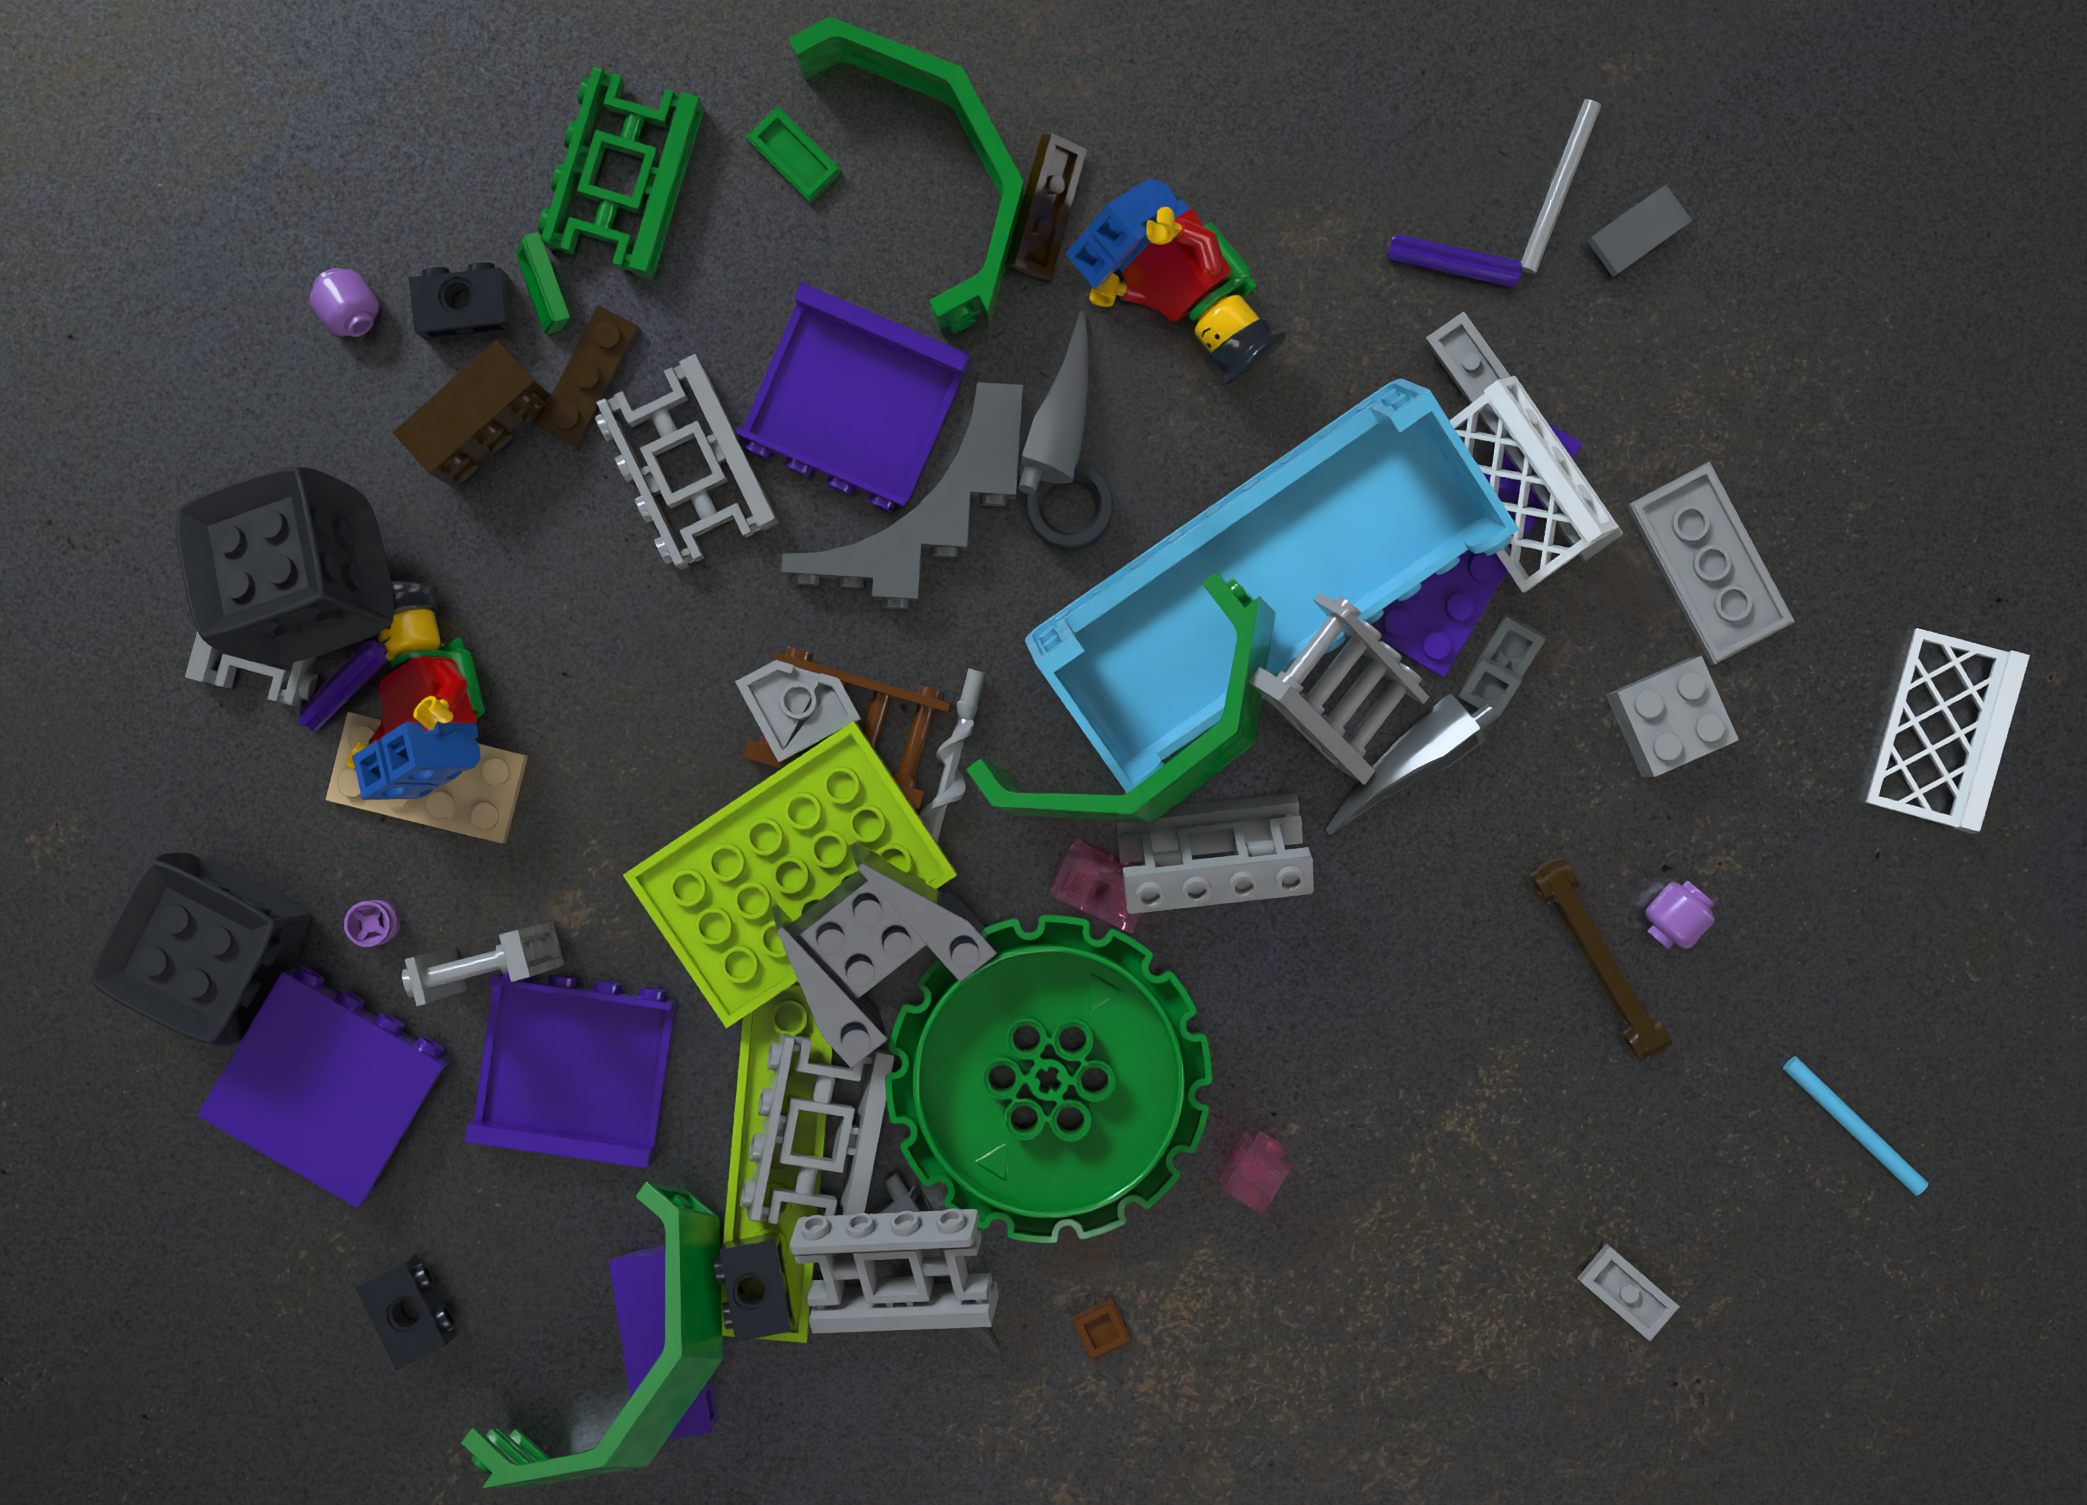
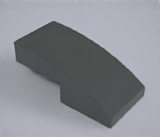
[1587,184,1692,277]
[1459,613,1546,719]

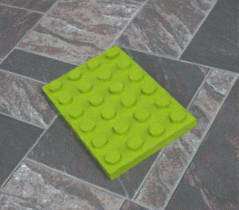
[623,720,958,1028]

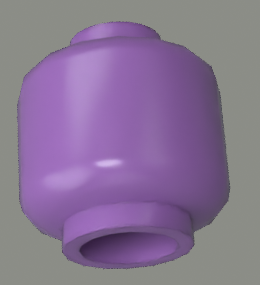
[309,268,379,337]
[1646,881,1715,949]

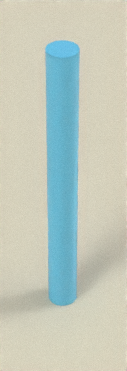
[1783,1056,1929,1196]

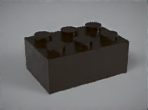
[392,339,551,485]

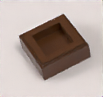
[1071,1298,1132,1361]

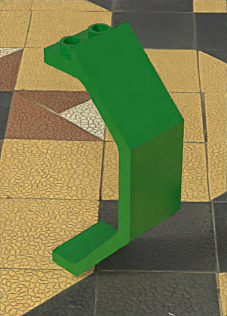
[788,17,1024,333]
[966,572,1276,824]
[461,1182,723,1488]

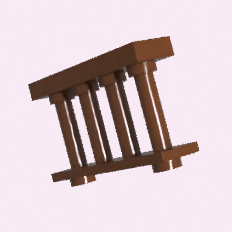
[743,647,952,809]

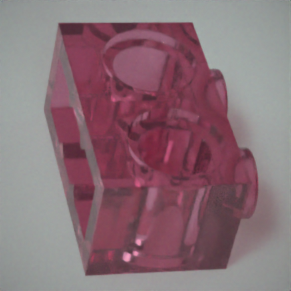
[1049,838,1143,934]
[1216,1130,1293,1215]

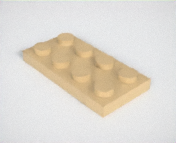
[326,712,528,844]

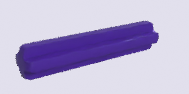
[1388,234,1522,287]
[298,640,388,731]

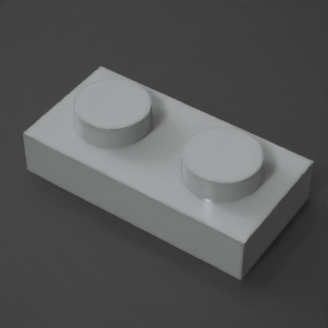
[1577,1244,1680,1341]

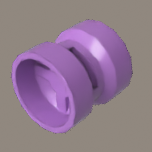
[344,900,400,947]

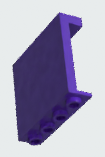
[735,282,970,513]
[197,966,451,1208]
[464,972,678,1168]

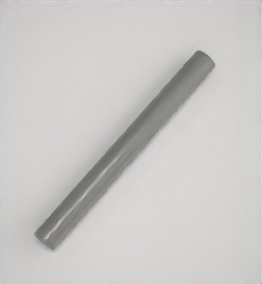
[1521,99,1601,274]

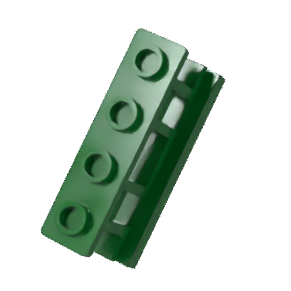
[538,66,705,281]

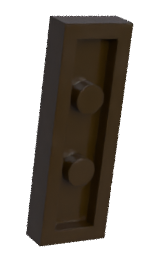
[1005,133,1087,280]
[536,306,641,449]

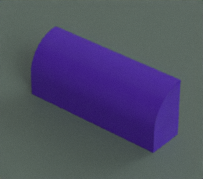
[609,1245,717,1440]

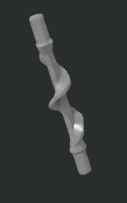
[919,668,986,845]

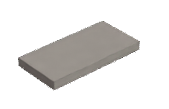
[1626,462,1795,665]

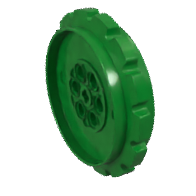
[885,914,1212,1243]

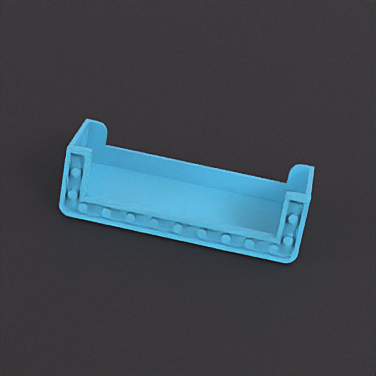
[1025,379,1519,793]

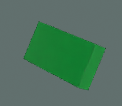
[745,105,842,204]
[514,232,570,335]

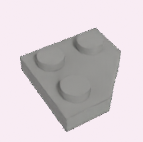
[735,660,861,764]

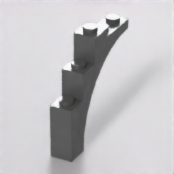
[781,382,1023,610]

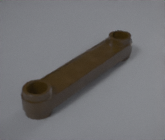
[1529,856,1672,1063]

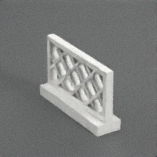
[1450,376,1619,593]
[1865,628,2030,834]

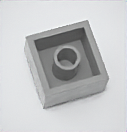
[1606,656,1739,778]

